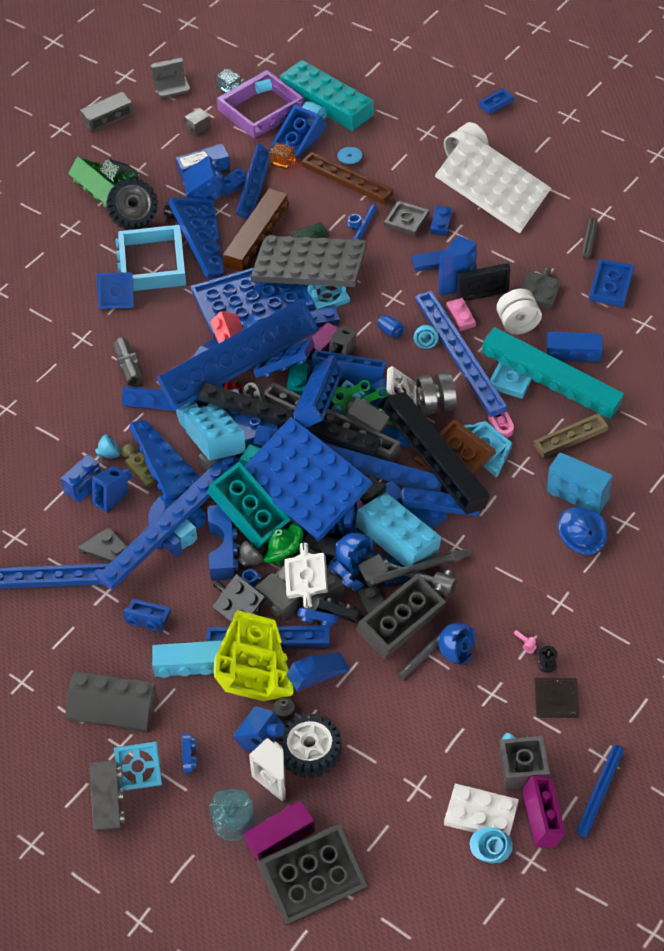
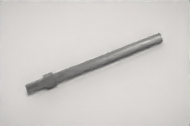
[369,549,472,584]

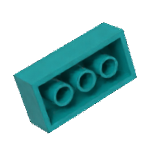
[207,462,291,550]

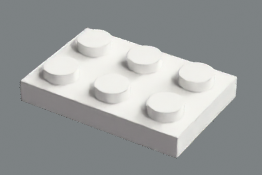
[444,783,519,836]

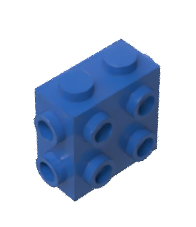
[182,155,224,198]

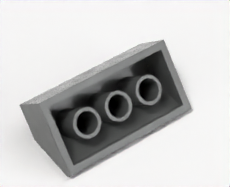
[65,671,157,732]

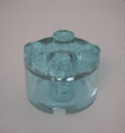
[209,789,255,841]

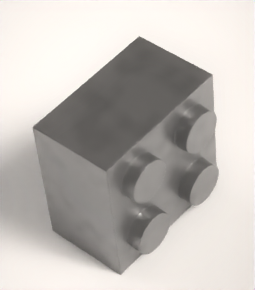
[499,736,550,791]

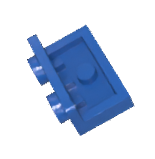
[123,599,171,631]

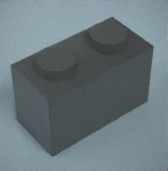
[255,573,301,621]

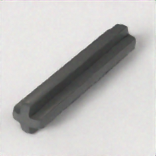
[581,219,598,259]

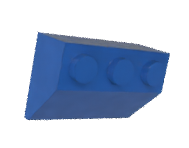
[439,235,478,295]

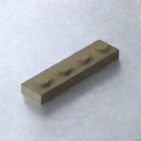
[533,413,608,458]

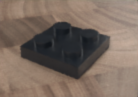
[317,598,364,624]

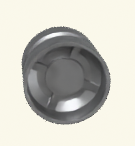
[416,371,457,415]

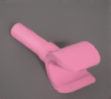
[514,630,537,654]

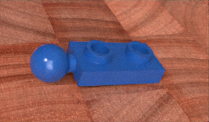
[208,167,247,200]

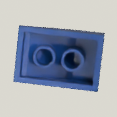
[271,104,327,158]

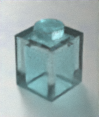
[216,68,241,93]

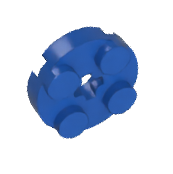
[328,557,365,592]

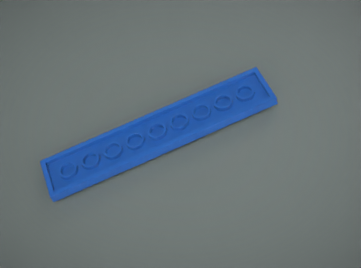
[156,298,319,411]

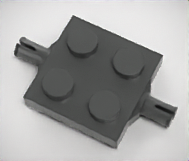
[521,267,562,309]

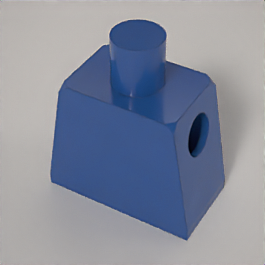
[92,466,133,513]
[233,706,285,751]

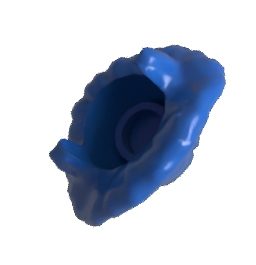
[557,507,608,555]

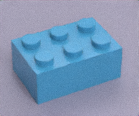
[547,452,613,514]

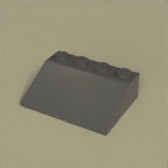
[256,824,367,925]

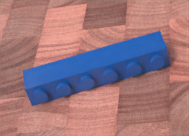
[293,355,344,428]

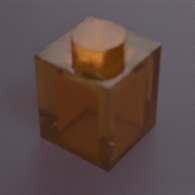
[269,142,296,170]

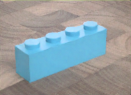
[152,641,222,678]

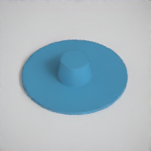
[337,147,362,164]

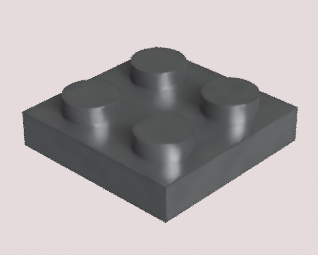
[384,200,429,237]

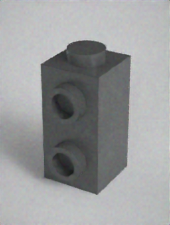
[345,397,389,433]

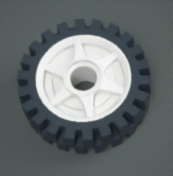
[278,714,342,778]

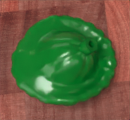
[263,523,304,567]

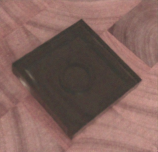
[534,678,579,718]

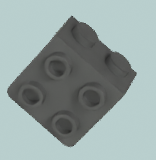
[150,58,190,98]

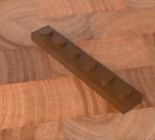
[302,152,394,204]

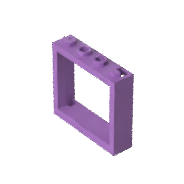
[217,70,304,139]

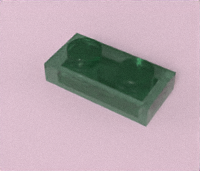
[290,222,329,238]

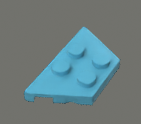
[464,421,512,477]

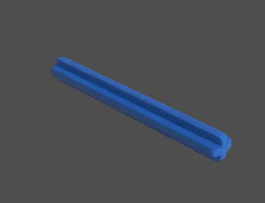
[577,744,624,837]

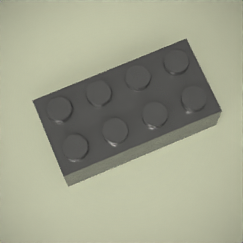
[356,573,446,660]

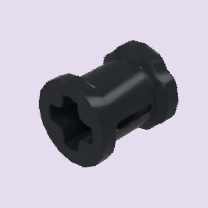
[538,646,558,673]

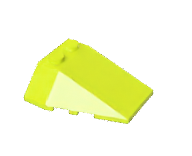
[214,610,293,701]

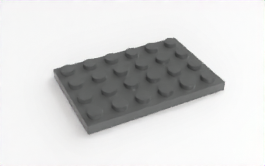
[251,235,367,287]

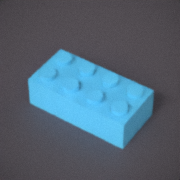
[184,404,246,461]
[355,492,442,567]

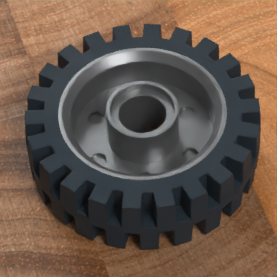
[106,178,158,230]

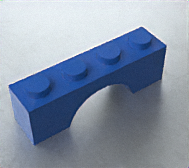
[208,505,238,581]

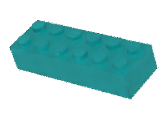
[280,60,374,131]

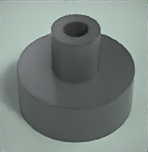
[274,698,295,720]

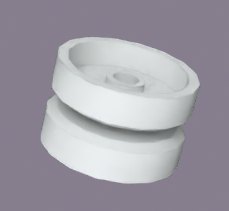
[496,289,542,335]

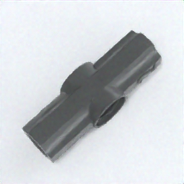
[113,337,143,387]

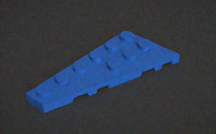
[129,420,200,501]

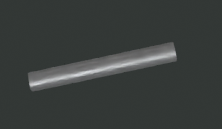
[397,635,439,680]

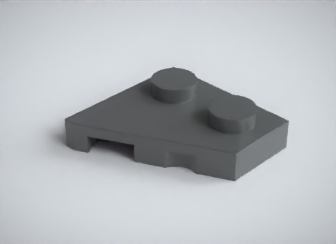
[78,527,127,564]

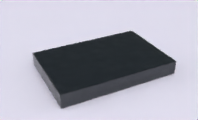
[456,263,511,301]

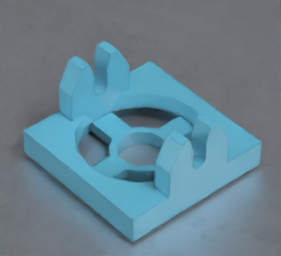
[305,285,350,310]
[114,742,162,791]

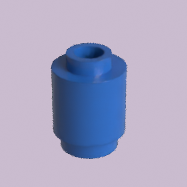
[377,314,404,339]

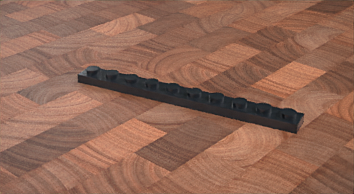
[198,383,381,457]

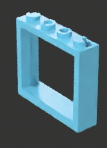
[116,225,187,291]

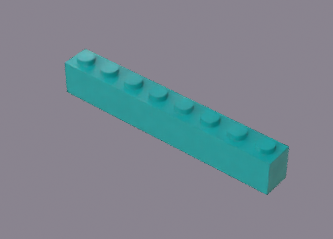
[481,327,624,419]

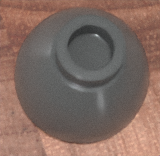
[238,541,264,567]

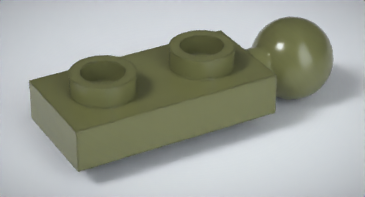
[121,444,158,490]

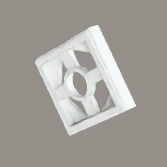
[386,366,418,406]

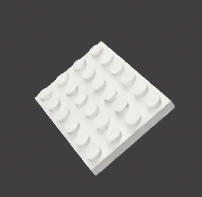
[435,132,551,234]

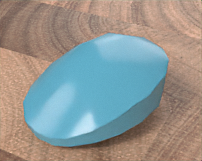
[470,827,513,863]

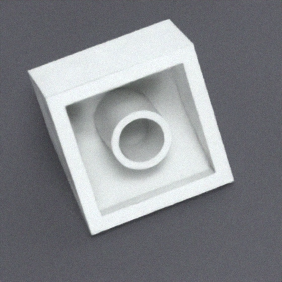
[249,738,286,802]

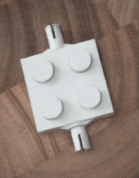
[285,543,328,608]

